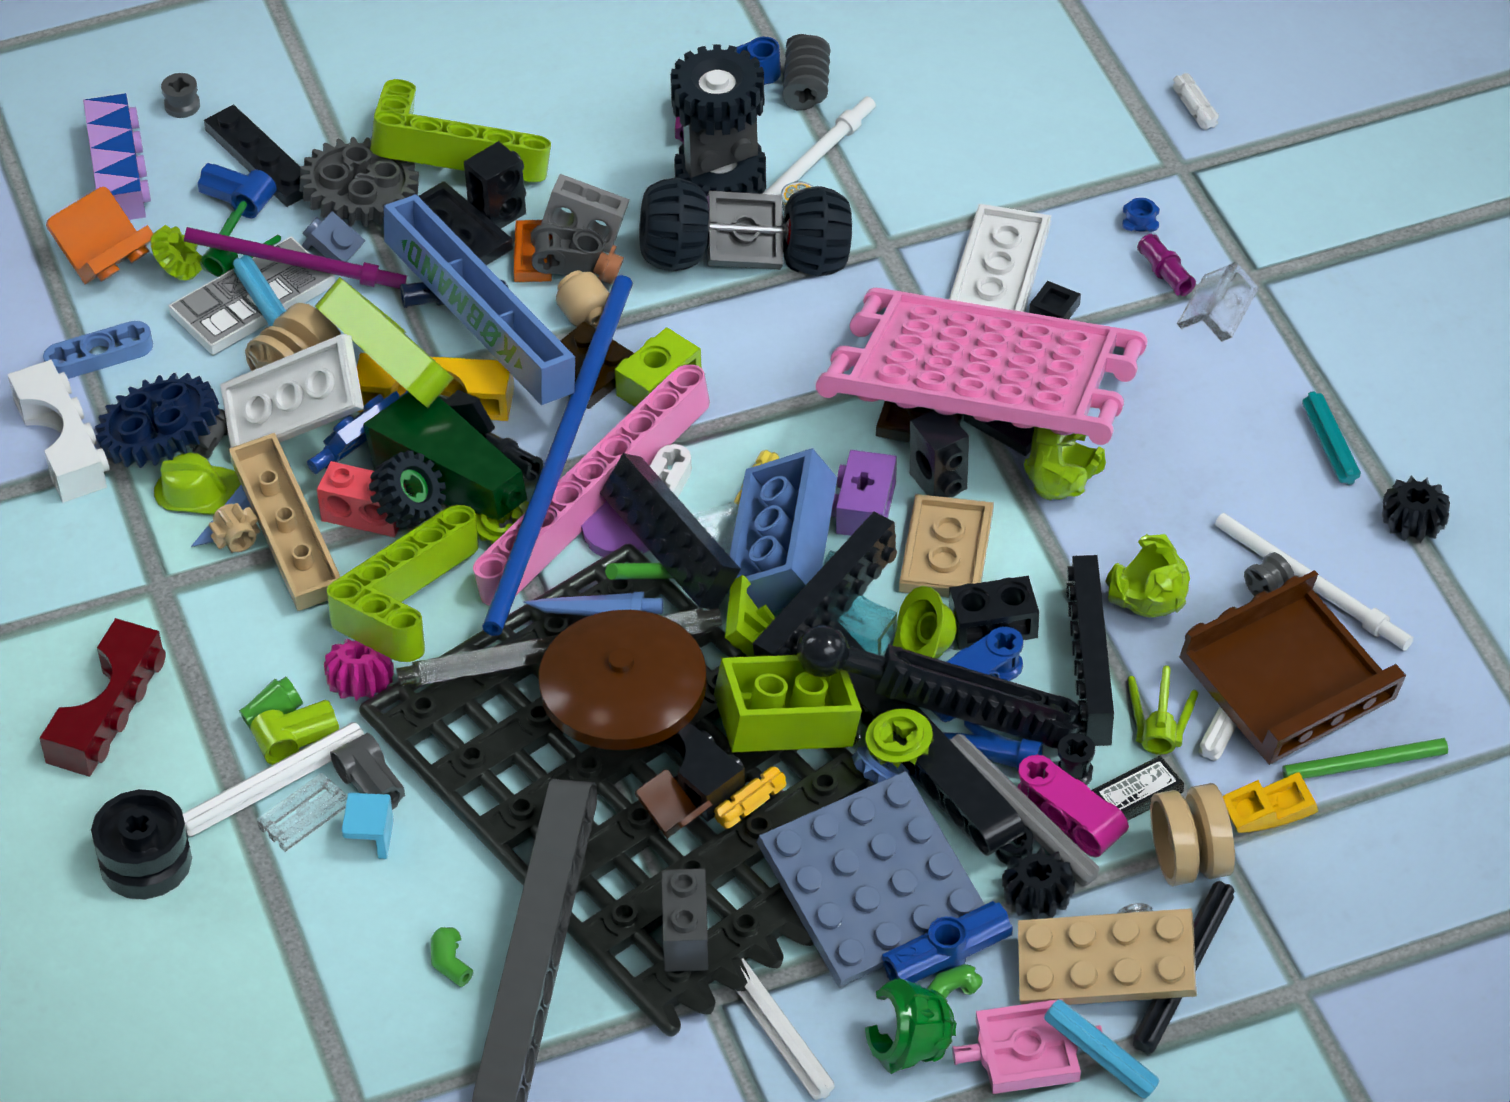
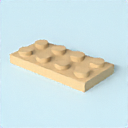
[1018,908,1197,1005]

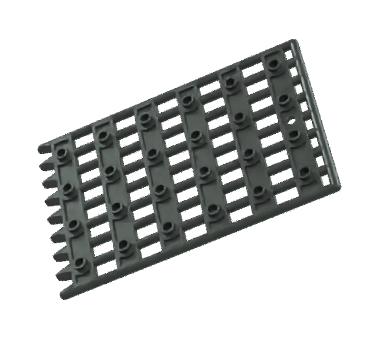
[359,544,874,1037]

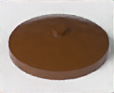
[539,610,707,750]

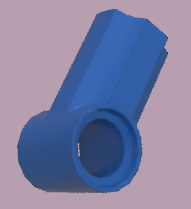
[197,163,277,218]

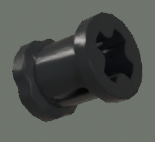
[1058,733,1095,785]

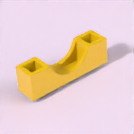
[357,352,514,421]

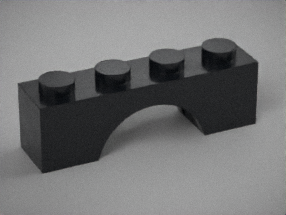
[653,722,745,822]

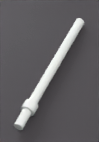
[762,96,876,195]
[1215,513,1413,651]

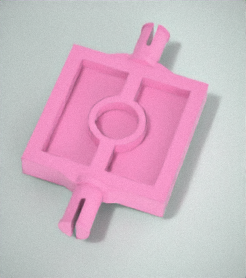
[952,999,1103,1094]

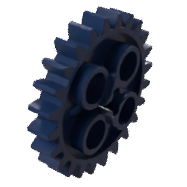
[95,373,220,468]

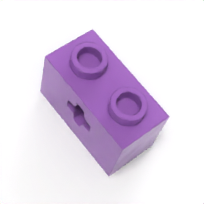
[831,450,897,536]

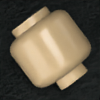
[556,270,609,327]

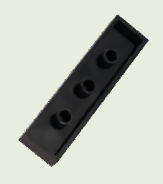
[600,453,741,610]
[753,511,897,657]
[1066,555,1114,746]

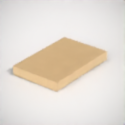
[899,494,994,597]

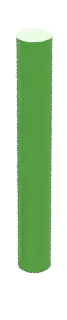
[605,563,673,580]

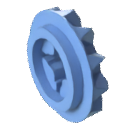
[852,746,912,785]

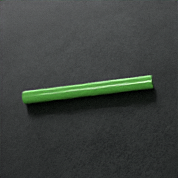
[1282,738,1448,779]

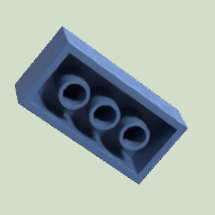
[727,448,837,612]

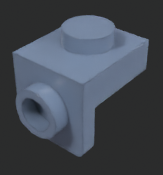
[302,211,366,262]

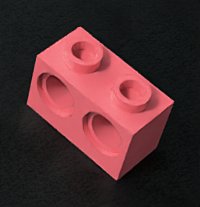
[317,461,406,537]

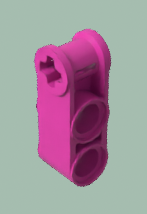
[1017,755,1129,857]

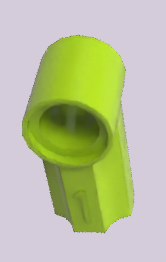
[250,700,339,765]

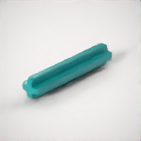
[1302,391,1361,485]

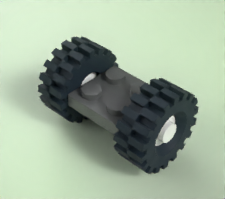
[670,44,766,196]

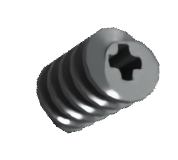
[782,34,831,111]

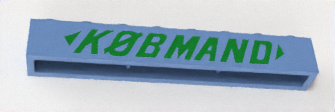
[384,194,575,405]

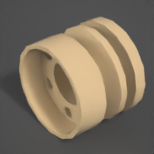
[245,302,341,371]

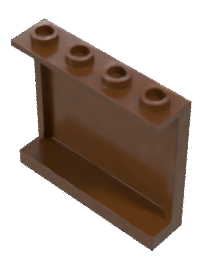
[1179,570,1406,765]

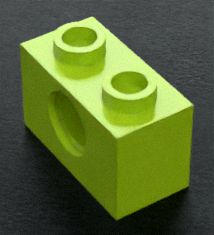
[615,327,702,407]

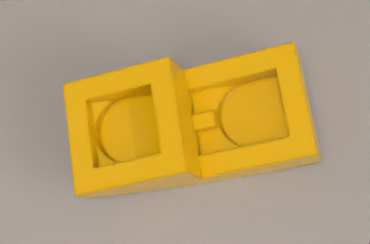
[1223,772,1318,833]

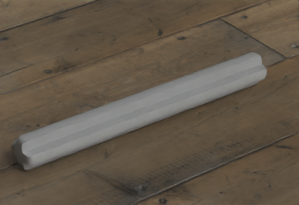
[950,734,1099,886]

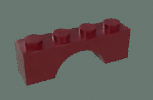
[40,618,166,777]

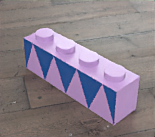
[83,93,151,220]

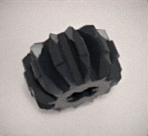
[1382,475,1450,543]
[1002,846,1075,919]

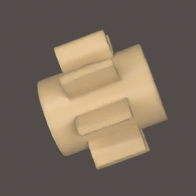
[209,503,261,553]

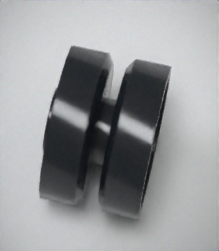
[91,789,192,900]

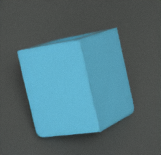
[342,793,394,859]

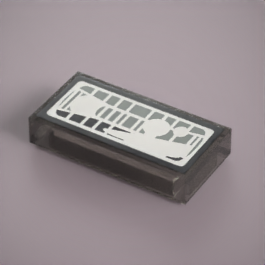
[1091,755,1184,821]

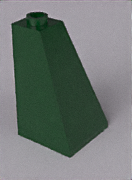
[363,392,528,520]

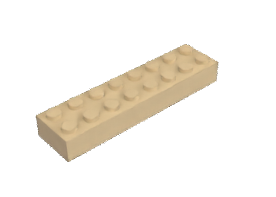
[229,433,340,611]

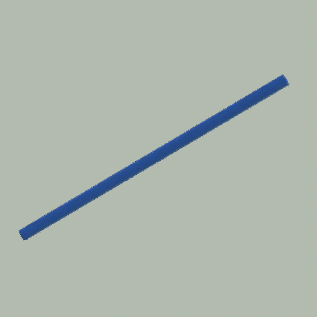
[482,275,633,636]

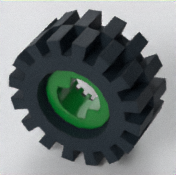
[369,451,446,529]

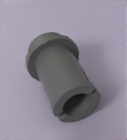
[189,409,228,458]

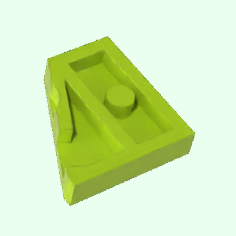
[725,575,775,657]

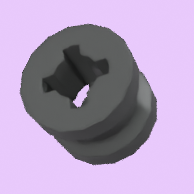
[161,73,200,118]
[1244,552,1295,597]

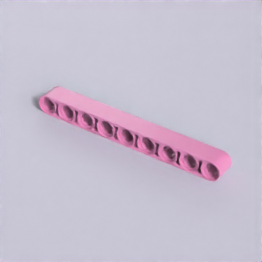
[473,365,710,606]

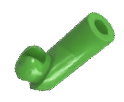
[431,927,473,987]
[927,964,983,998]

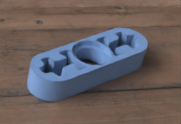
[43,321,153,379]

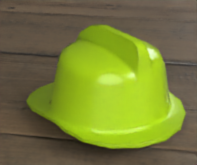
[154,452,241,515]
[892,586,957,659]

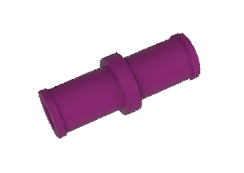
[1137,234,1196,296]

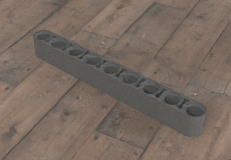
[472,779,597,1102]

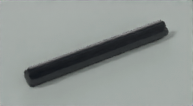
[1133,881,1235,1054]

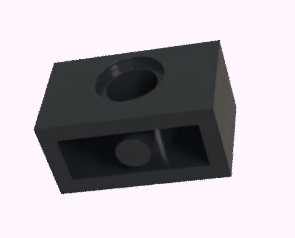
[909,410,969,497]

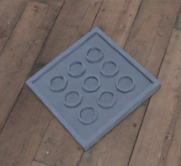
[756,771,985,987]

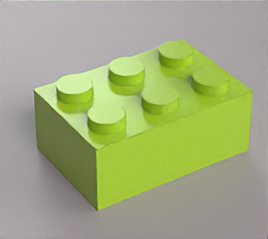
[714,655,862,752]

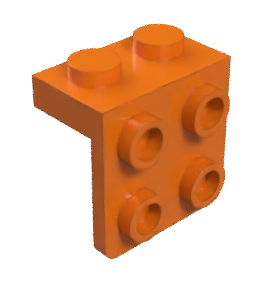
[46,187,153,284]

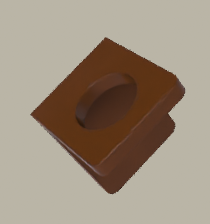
[635,770,713,839]

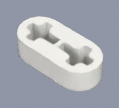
[650,444,692,498]

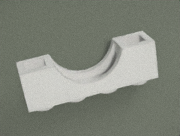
[8,360,110,503]

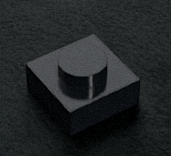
[1029,280,1081,320]

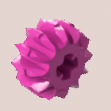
[324,639,394,701]

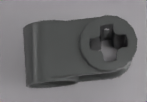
[531,224,605,275]

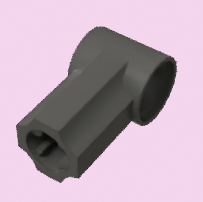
[330,733,405,810]

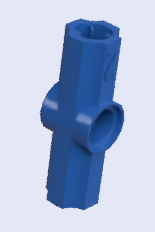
[882,901,1013,983]

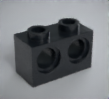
[464,141,526,228]
[949,575,1039,650]

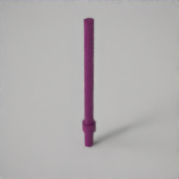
[184,227,408,289]

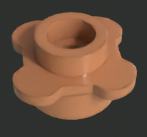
[593,245,624,285]

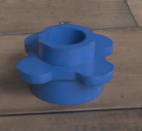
[1122,198,1160,232]

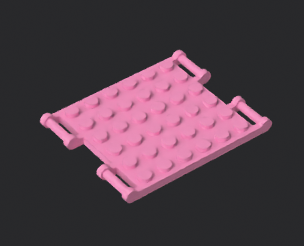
[816,288,1147,445]

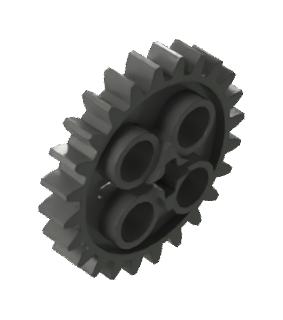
[299,137,419,227]

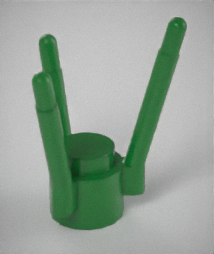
[201,201,281,277]

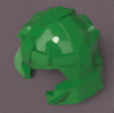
[865,978,957,1074]

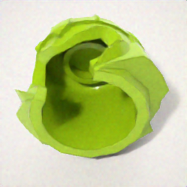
[1024,426,1106,500]
[1105,534,1190,618]

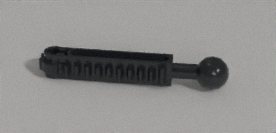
[796,625,1084,749]

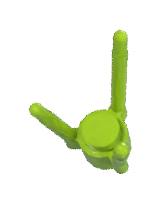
[1128,665,1199,755]

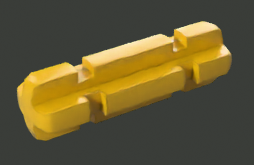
[714,766,786,829]

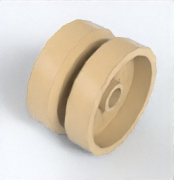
[1150,783,1235,886]

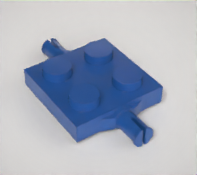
[307,391,408,474]

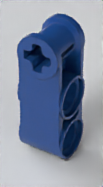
[931,627,1023,722]

